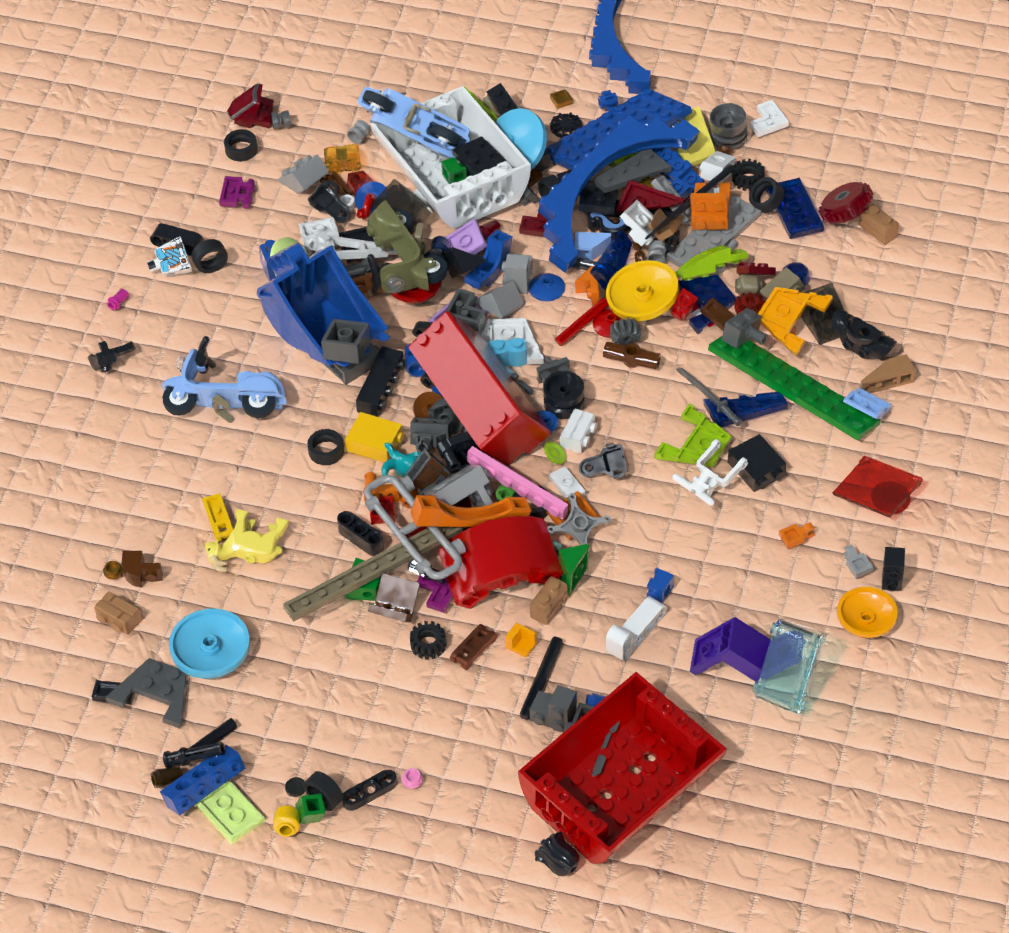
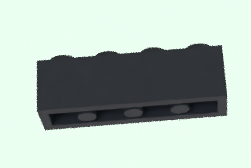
[356,346,406,417]

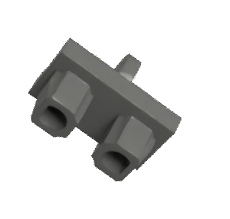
[536,356,571,384]

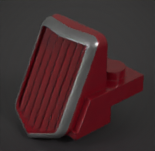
[227,83,274,128]

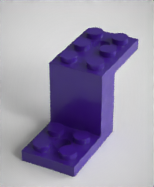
[690,617,804,684]

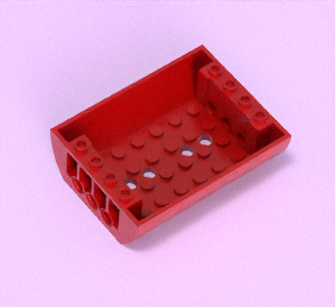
[518,672,727,864]

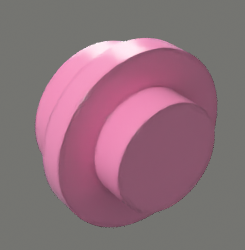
[402,768,423,789]

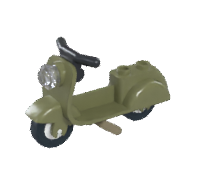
[366,200,448,295]

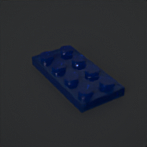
[766,177,824,239]

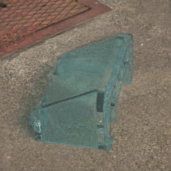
[753,619,827,714]

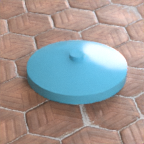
[495,108,547,170]
[169,608,250,679]

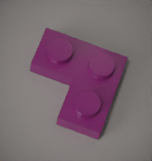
[417,576,453,613]

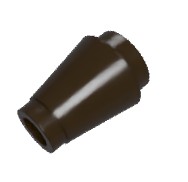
[151,767,183,789]

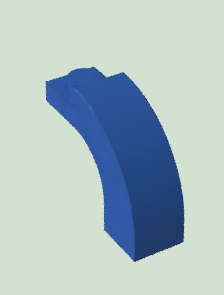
[464,230,513,289]

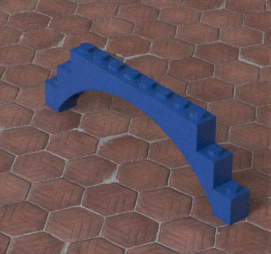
[589,0,651,94]
[538,115,700,273]

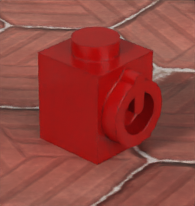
[669,288,698,321]

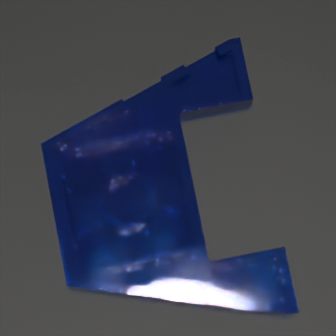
[678,275,736,335]

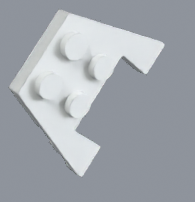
[481,318,544,364]

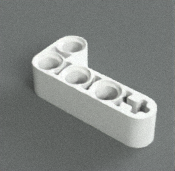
[606,596,667,661]

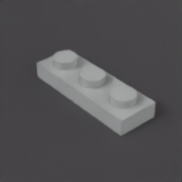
[651,176,692,224]

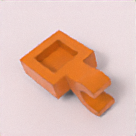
[779,522,815,549]

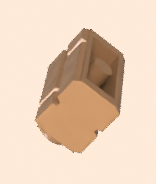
[859,204,899,245]
[530,577,568,625]
[94,591,142,635]

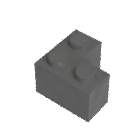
[445,288,486,334]
[529,685,577,732]

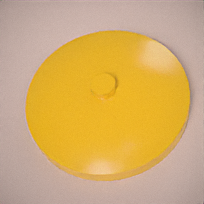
[606,260,679,321]

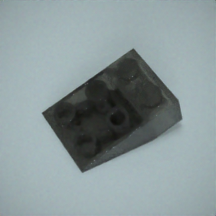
[372,179,432,235]
[801,282,844,345]

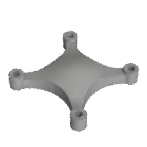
[547,493,611,553]

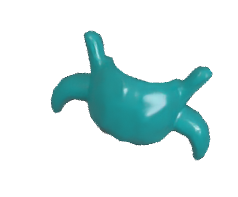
[381,443,420,478]

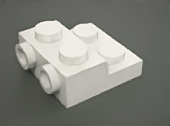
[620,200,656,246]
[298,217,339,251]

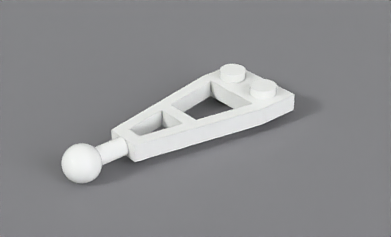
[314,234,398,259]

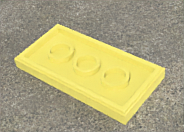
[669,106,715,166]

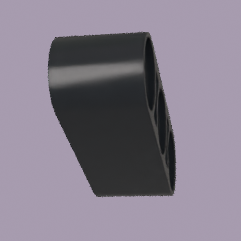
[150,223,204,256]
[337,511,384,556]

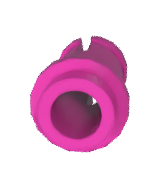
[107,288,129,310]

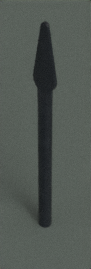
[645,164,735,240]

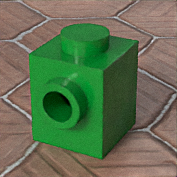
[295,794,326,824]

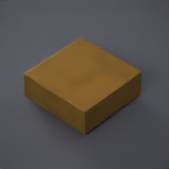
[550,89,573,109]

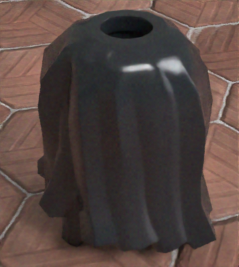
[535,832,579,876]

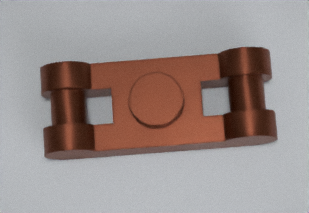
[450,624,498,670]

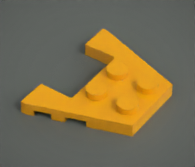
[758,287,833,356]

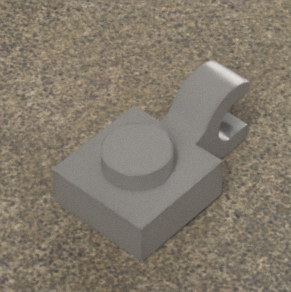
[843,545,874,579]

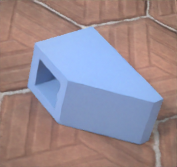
[574,232,611,260]

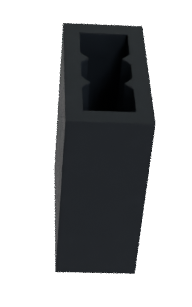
[728,434,786,492]

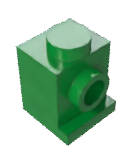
[441,157,467,184]

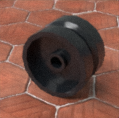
[543,371,585,419]

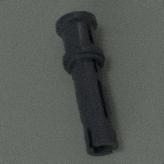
[163,742,225,768]

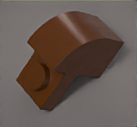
[122,550,163,587]

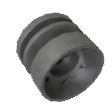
[710,103,747,150]

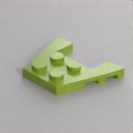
[654,403,732,467]

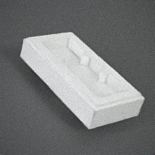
[549,466,586,498]

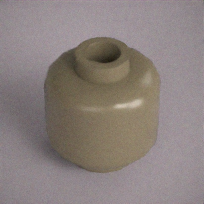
[735,274,762,298]

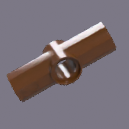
[603,342,661,369]

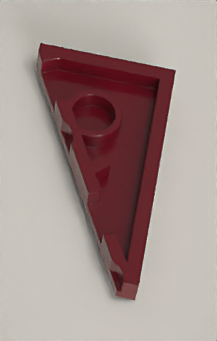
[616,180,685,214]

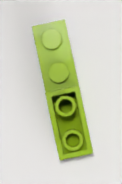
[675,245,748,281]

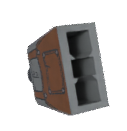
[403,448,450,490]

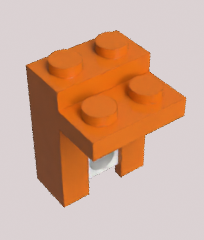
[690,183,732,230]

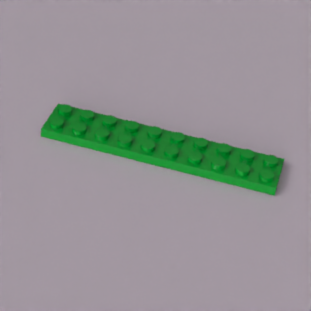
[708,336,881,441]

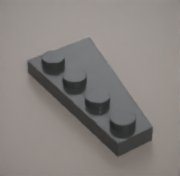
[594,149,671,193]

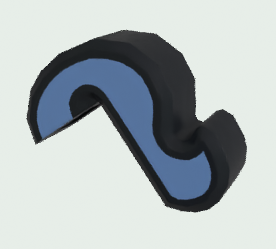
[588,212,631,242]

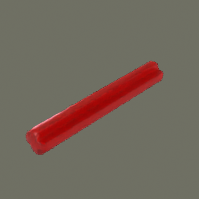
[555,298,609,346]

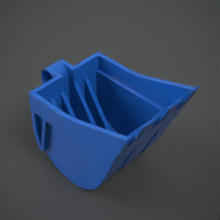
[257,243,390,367]

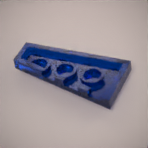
[590,231,633,291]
[703,392,788,427]

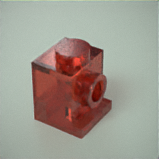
[347,170,373,196]

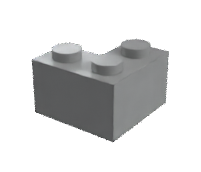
[502,254,533,294]

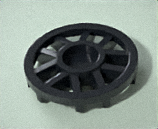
[550,112,582,138]

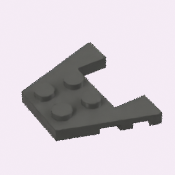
[106,658,186,729]

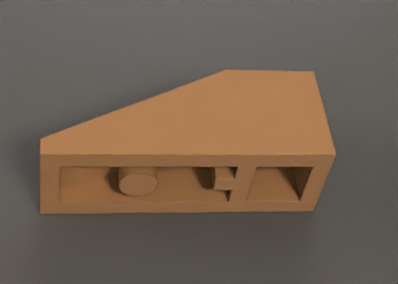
[860,354,915,393]

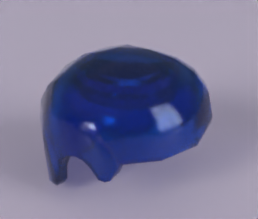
[782,262,810,286]

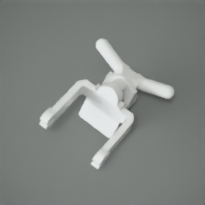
[672,439,748,506]

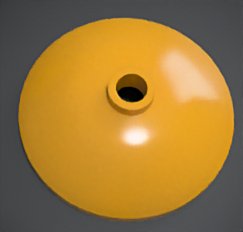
[837,587,898,638]

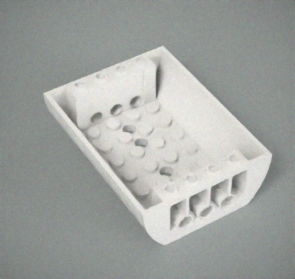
[370,86,531,229]

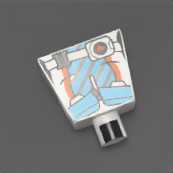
[147,237,192,277]

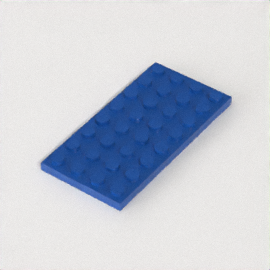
[546,89,692,170]

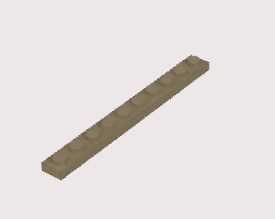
[283,527,463,622]

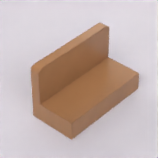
[648,209,683,241]

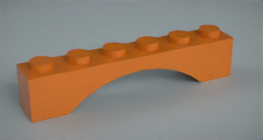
[411,495,531,527]

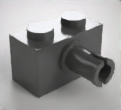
[721,308,768,348]

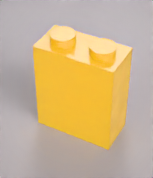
[345,412,405,462]

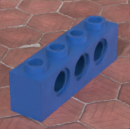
[160,745,246,816]

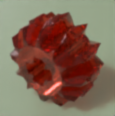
[734,291,765,314]

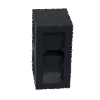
[881,547,905,591]

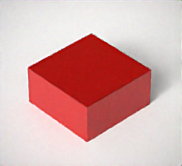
[370,496,395,525]

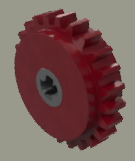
[818,182,874,223]

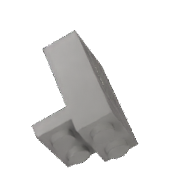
[424,465,493,507]

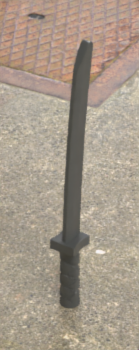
[676,367,742,426]

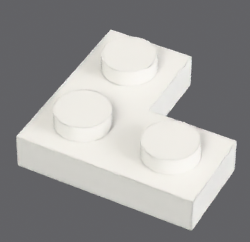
[750,100,789,137]

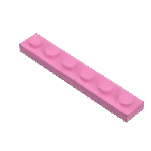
[467,446,568,520]

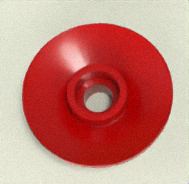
[593,309,621,338]

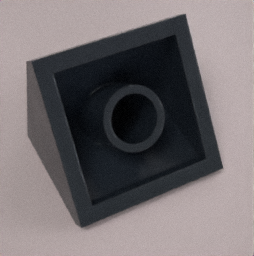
[443,247,486,278]

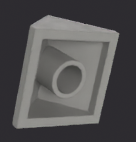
[475,280,524,319]

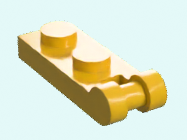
[202,493,233,542]

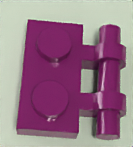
[219,176,256,209]

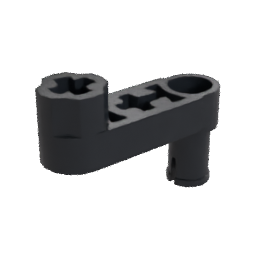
[437,431,477,471]

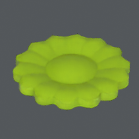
[544,441,567,465]

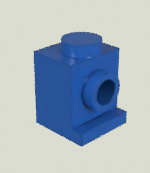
[647,567,674,603]

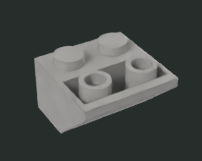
[277,154,329,193]

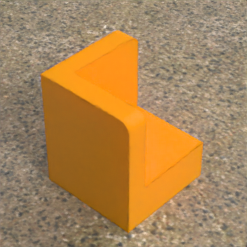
[505,622,537,658]

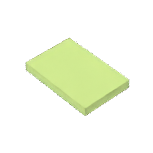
[195,780,265,845]

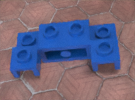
[640,148,705,199]

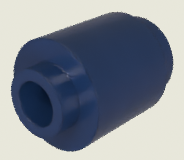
[431,236,449,252]

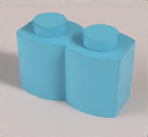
[488,338,527,367]

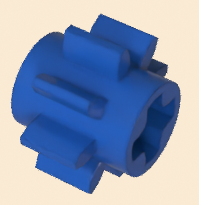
[598,90,618,112]

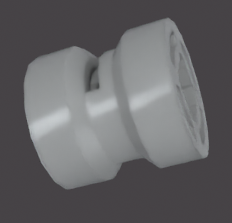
[347,120,371,144]
[647,240,666,263]

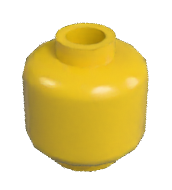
[273,805,300,837]

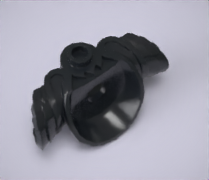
[831,309,897,359]

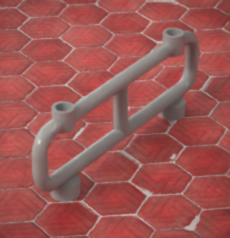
[364,475,466,580]

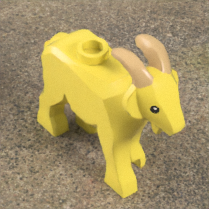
[205,509,289,573]

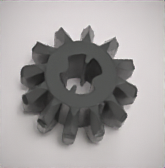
[610,317,641,345]

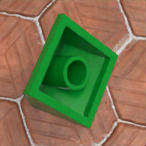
[559,544,590,597]

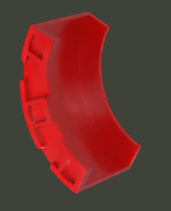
[438,516,563,609]

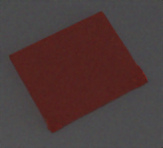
[832,456,923,518]

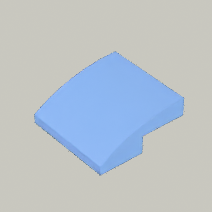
[843,387,892,419]

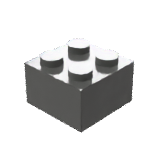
[321,319,371,364]

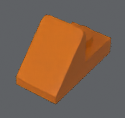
[575,266,599,306]

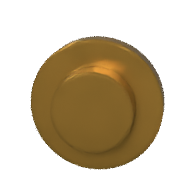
[103,561,123,580]

